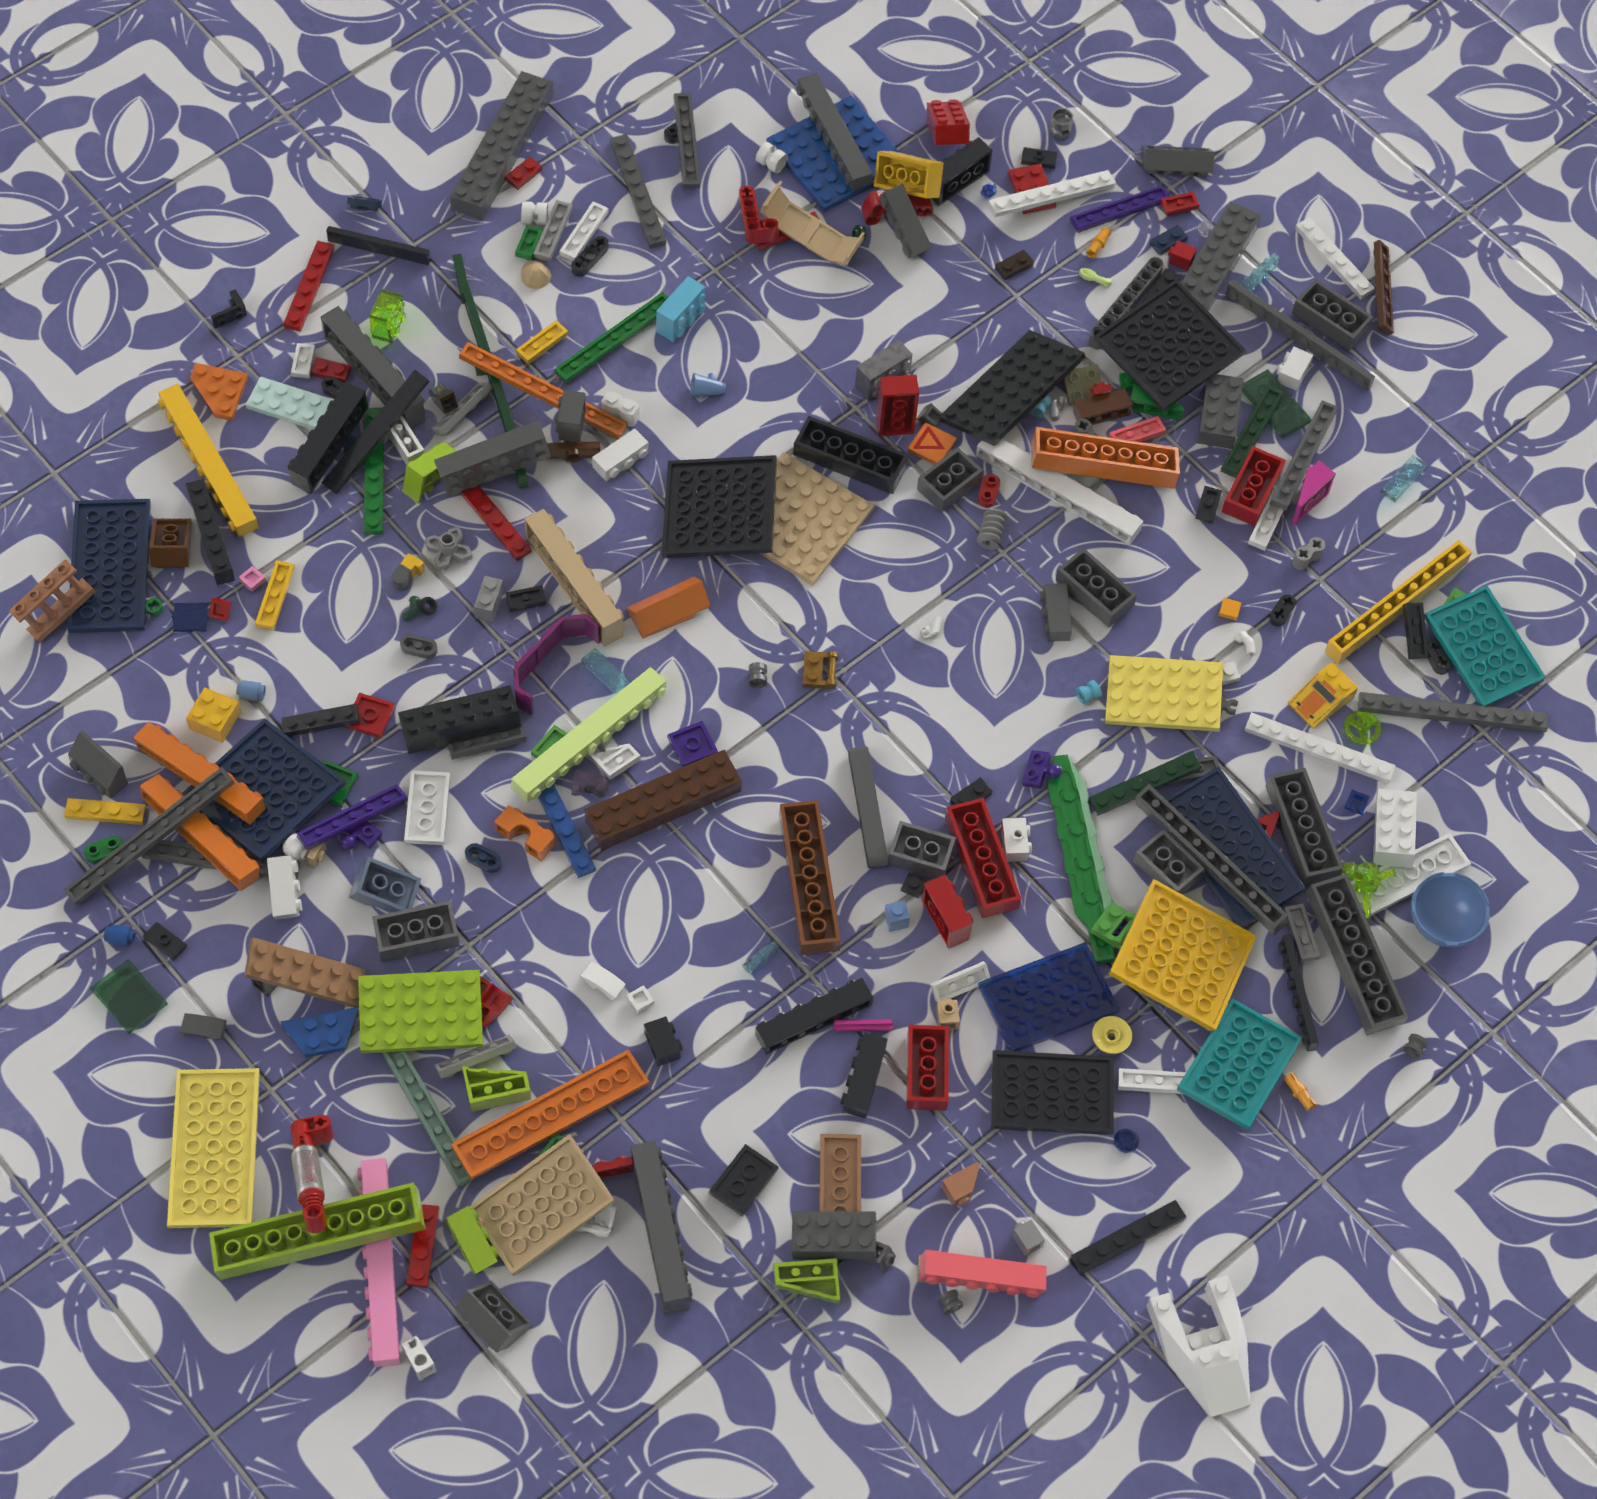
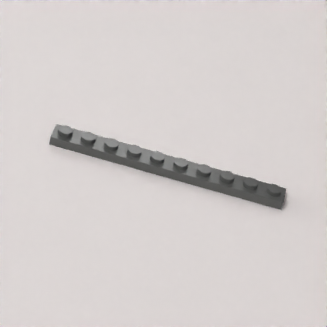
[1226,279,1375,391]
[1358,692,1548,732]
[64,767,235,906]

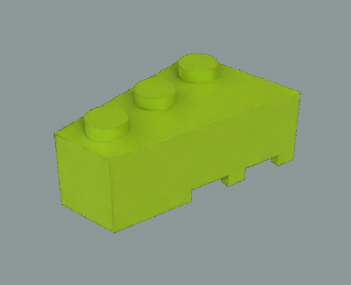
[402,442,457,503]
[443,1206,499,1274]

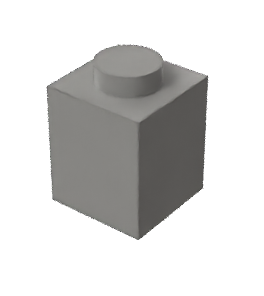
[1012,1219,1045,1257]

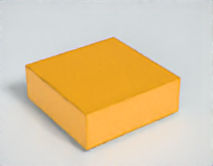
[1218,598,1242,621]

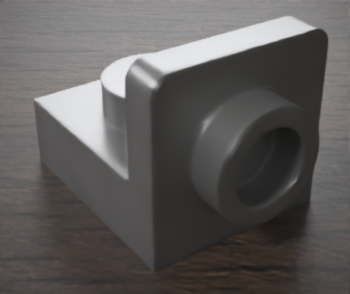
[864,1241,896,1273]

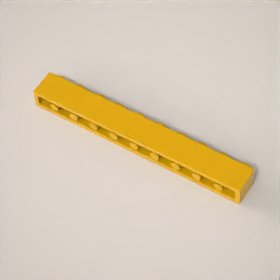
[157,383,259,538]
[1325,540,1472,664]

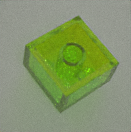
[369,289,406,343]

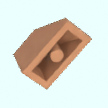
[941,1162,980,1208]

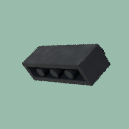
[840,1032,888,1119]

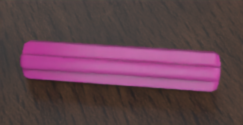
[834,1019,893,1032]

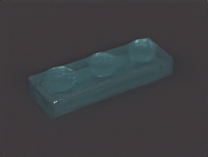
[1240,253,1279,292]
[1380,455,1428,502]
[581,648,632,694]

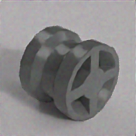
[1403,1034,1428,1058]
[938,1289,964,1314]

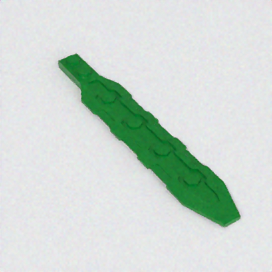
[1048,755,1115,964]

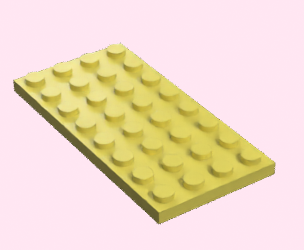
[167,1068,260,1228]

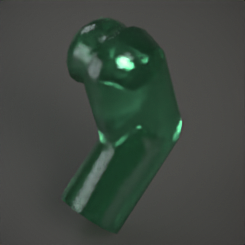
[401,596,421,622]

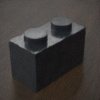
[644,1016,683,1066]

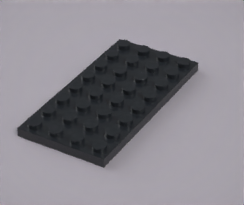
[939,330,1086,446]

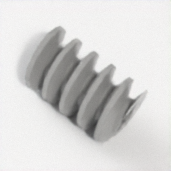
[977,509,1007,550]

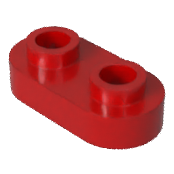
[978,474,1000,508]

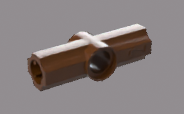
[547,441,600,463]

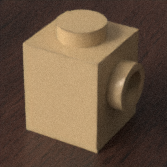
[936,998,960,1030]

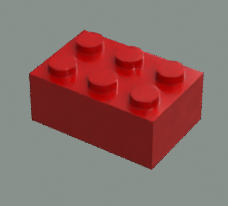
[922,875,973,949]

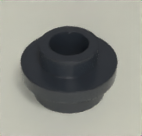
[419,597,437,616]

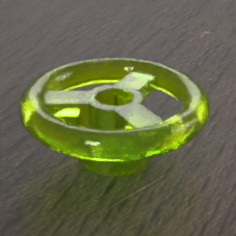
[1344,711,1381,744]

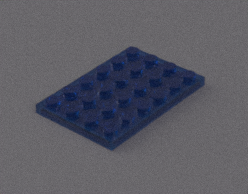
[978,942,1120,1051]

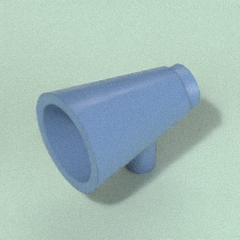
[690,373,726,397]

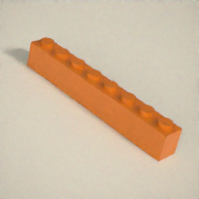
[133,722,266,825]
[140,774,260,891]

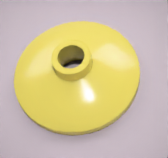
[1092,1016,1132,1054]

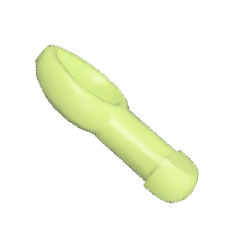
[1079,268,1111,287]

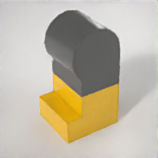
[392,553,425,591]

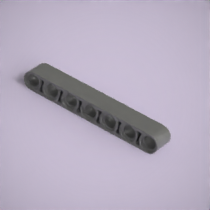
[1089,257,1164,349]
[848,747,888,868]

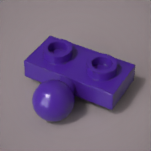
[1021,750,1062,788]
[340,821,382,850]

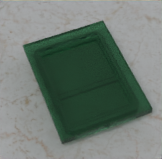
[90,959,168,1034]

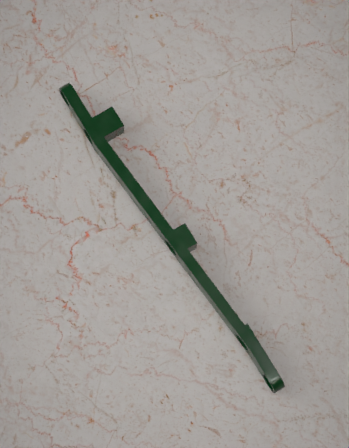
[453,254,528,489]

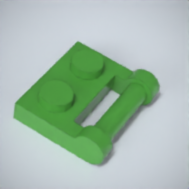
[1090,902,1136,949]

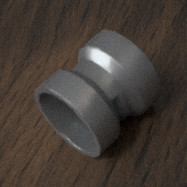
[749,662,767,688]

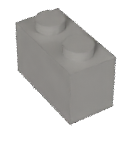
[474,576,504,622]

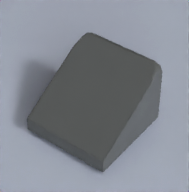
[917,403,942,427]

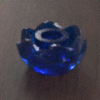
[1114,1128,1139,1153]

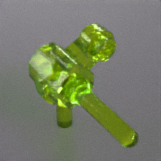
[1342,862,1396,921]

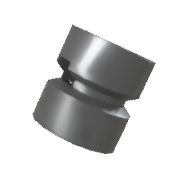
[1049,108,1073,141]

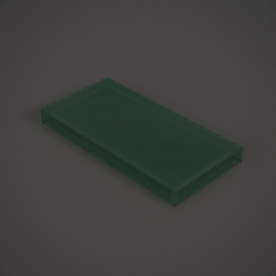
[1242,369,1312,439]

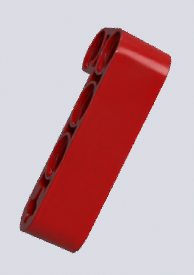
[739,186,779,244]
[861,191,933,225]

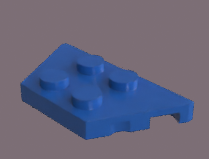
[281,1007,359,1058]

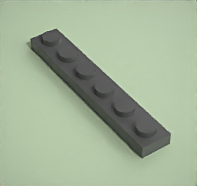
[673,93,701,188]

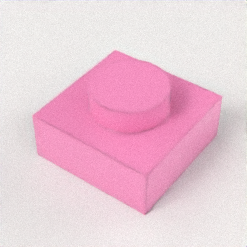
[239,566,266,592]

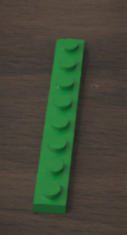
[554,292,669,384]
[364,407,384,535]

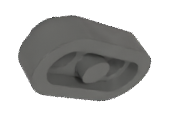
[400,634,438,659]

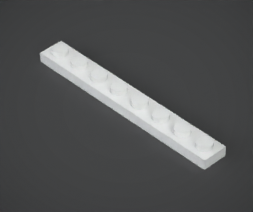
[987,170,1116,218]
[1244,712,1396,784]

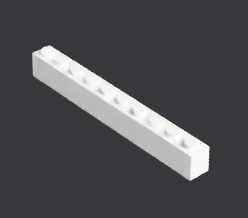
[976,439,1143,546]

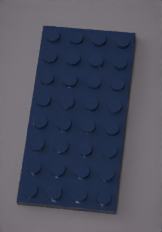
[67,499,151,633]
[1166,766,1306,928]

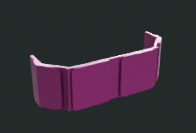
[513,614,600,715]

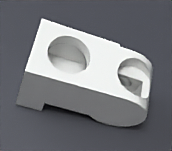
[401,1336,437,1381]

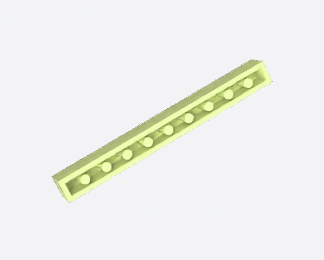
[511,667,666,803]

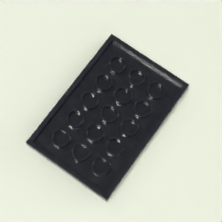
[991,1050,1114,1135]

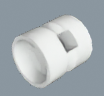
[755,142,788,174]
[521,201,548,226]

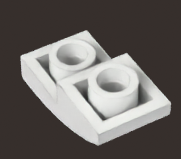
[579,962,626,1000]

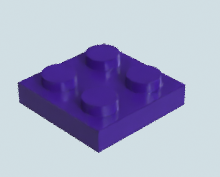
[667,721,718,767]

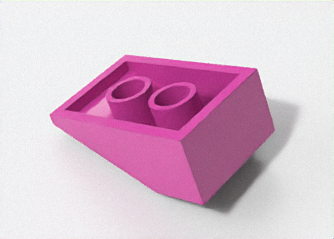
[1291,461,1336,525]

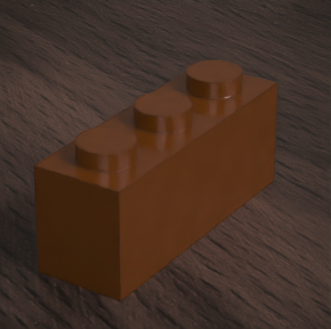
[1073,388,1133,425]

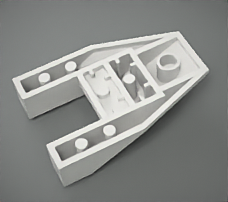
[1146,1275,1250,1418]

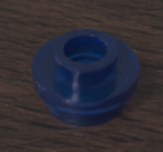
[980,183,997,199]

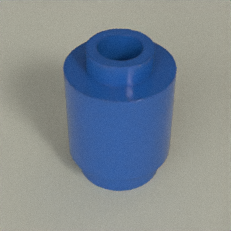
[104,924,136,947]

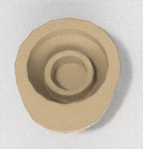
[521,260,551,289]

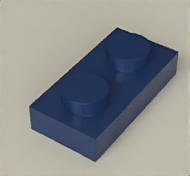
[1149,225,1188,256]

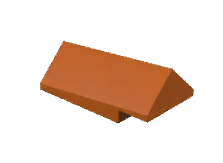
[627,576,710,639]

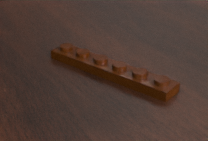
[1373,240,1394,335]

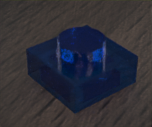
[1344,789,1370,815]

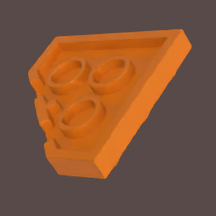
[190,363,248,421]

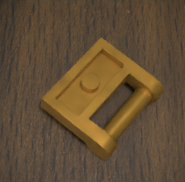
[802,651,839,689]

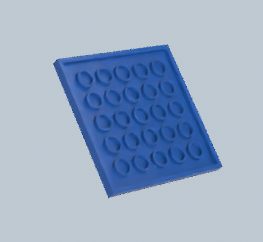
[766,95,900,212]

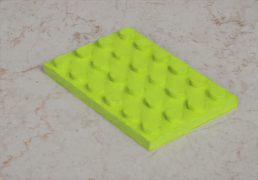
[358,970,483,1054]

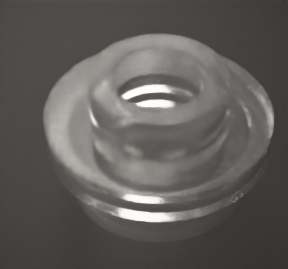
[1197,220,1214,237]

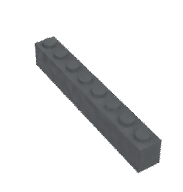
[796,73,873,190]

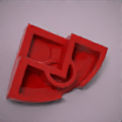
[480,976,513,1027]

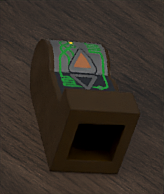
[429,384,458,414]

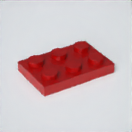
[1008,164,1057,214]

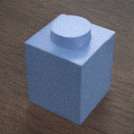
[884,900,910,932]

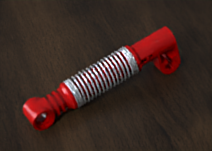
[290,1115,334,1234]

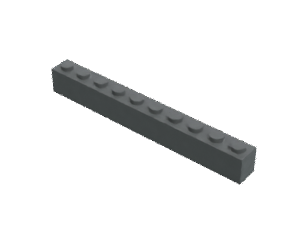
[1135,784,1288,936]

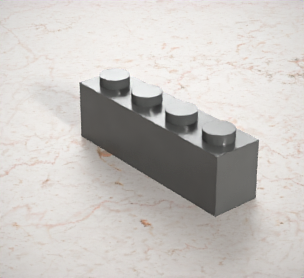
[879,184,932,259]

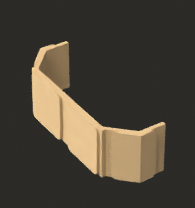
[760,181,865,265]

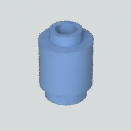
[236,680,266,702]

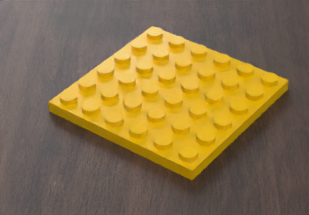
[1108,879,1257,1032]

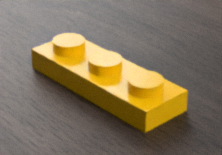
[516,320,568,364]

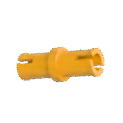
[1086,227,1112,258]
[1283,1072,1317,1112]

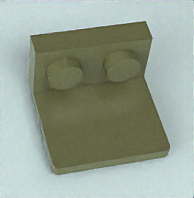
[1064,364,1103,406]

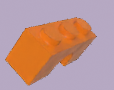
[494,805,556,861]

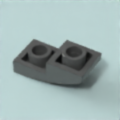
[180,1013,227,1040]

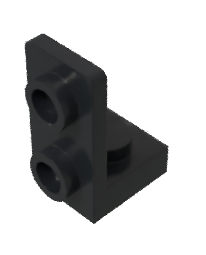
[211,289,247,328]

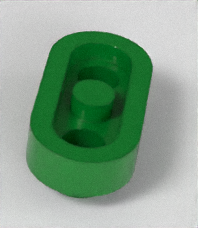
[84,836,123,864]

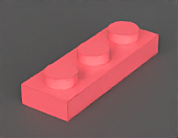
[1109,416,1166,442]

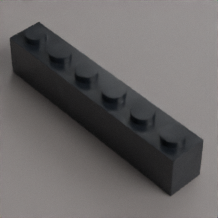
[186,479,235,585]
[755,978,873,1055]

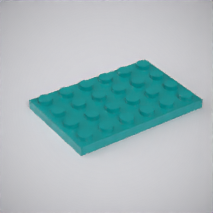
[1424,585,1546,706]
[1177,998,1303,1130]

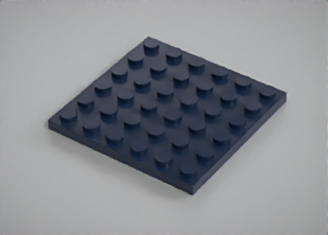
[182,718,346,862]

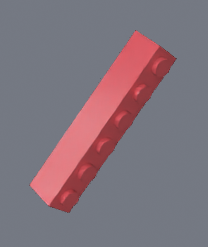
[919,1250,1046,1298]

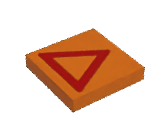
[907,422,957,465]

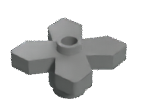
[425,526,473,571]

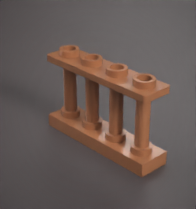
[9,560,96,643]

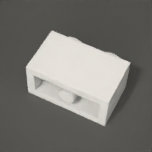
[1276,347,1313,391]

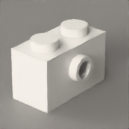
[1001,818,1032,862]

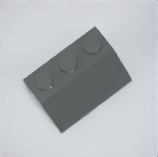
[68,731,128,798]
[455,1281,533,1353]

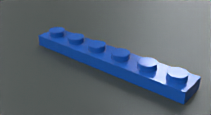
[538,784,596,878]

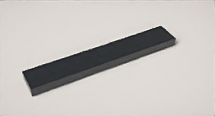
[326,226,431,266]

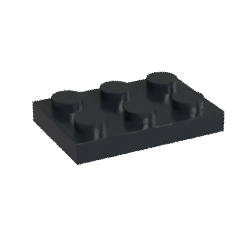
[709,1144,779,1217]

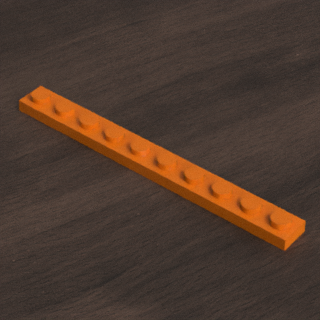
[459,342,628,439]

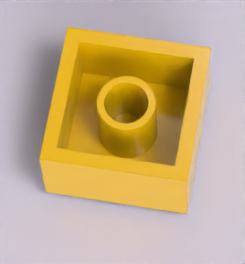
[186,687,241,743]

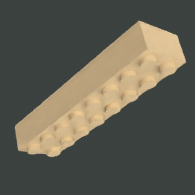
[525,509,624,647]

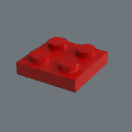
[345,693,395,739]

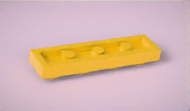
[255,560,295,631]
[64,798,146,825]

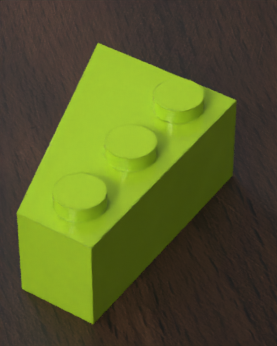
[462,1066,531,1112]
[773,1258,840,1304]

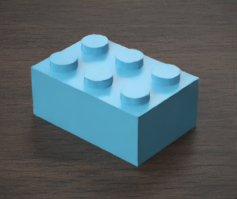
[656,276,706,343]

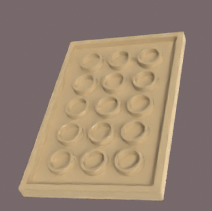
[470,1134,616,1276]

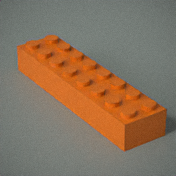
[1031,427,1180,489]

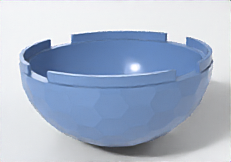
[1411,872,1490,948]

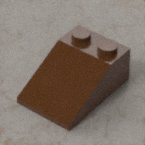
[149,518,191,568]

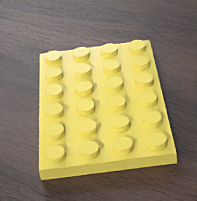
[1105,655,1223,732]

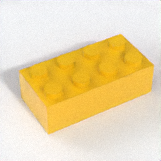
[874,151,944,198]

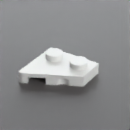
[588,744,641,780]

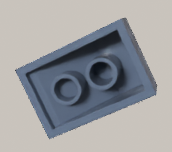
[349,857,421,912]

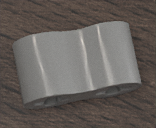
[1292,537,1325,570]

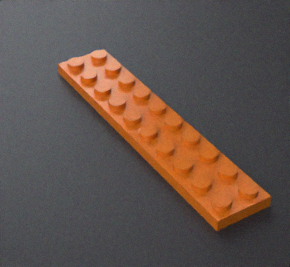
[451,1049,649,1180]

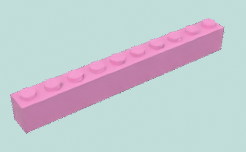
[357,1158,400,1367]

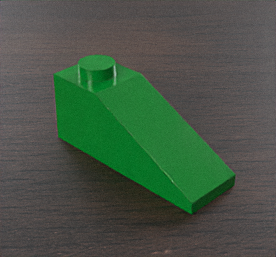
[1131,383,1184,421]

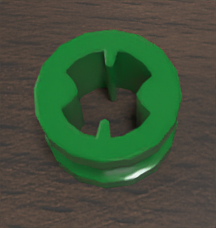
[145,598,164,616]

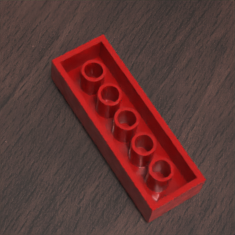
[945,798,1021,919]

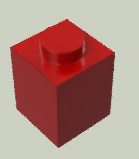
[1168,241,1197,271]

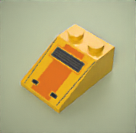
[1288,662,1358,729]

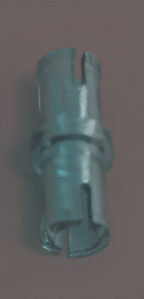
[743,939,779,974]

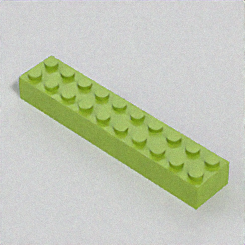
[209,1182,425,1280]

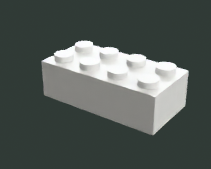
[1373,789,1417,868]

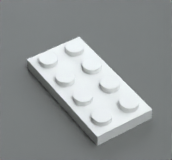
[404,771,450,845]

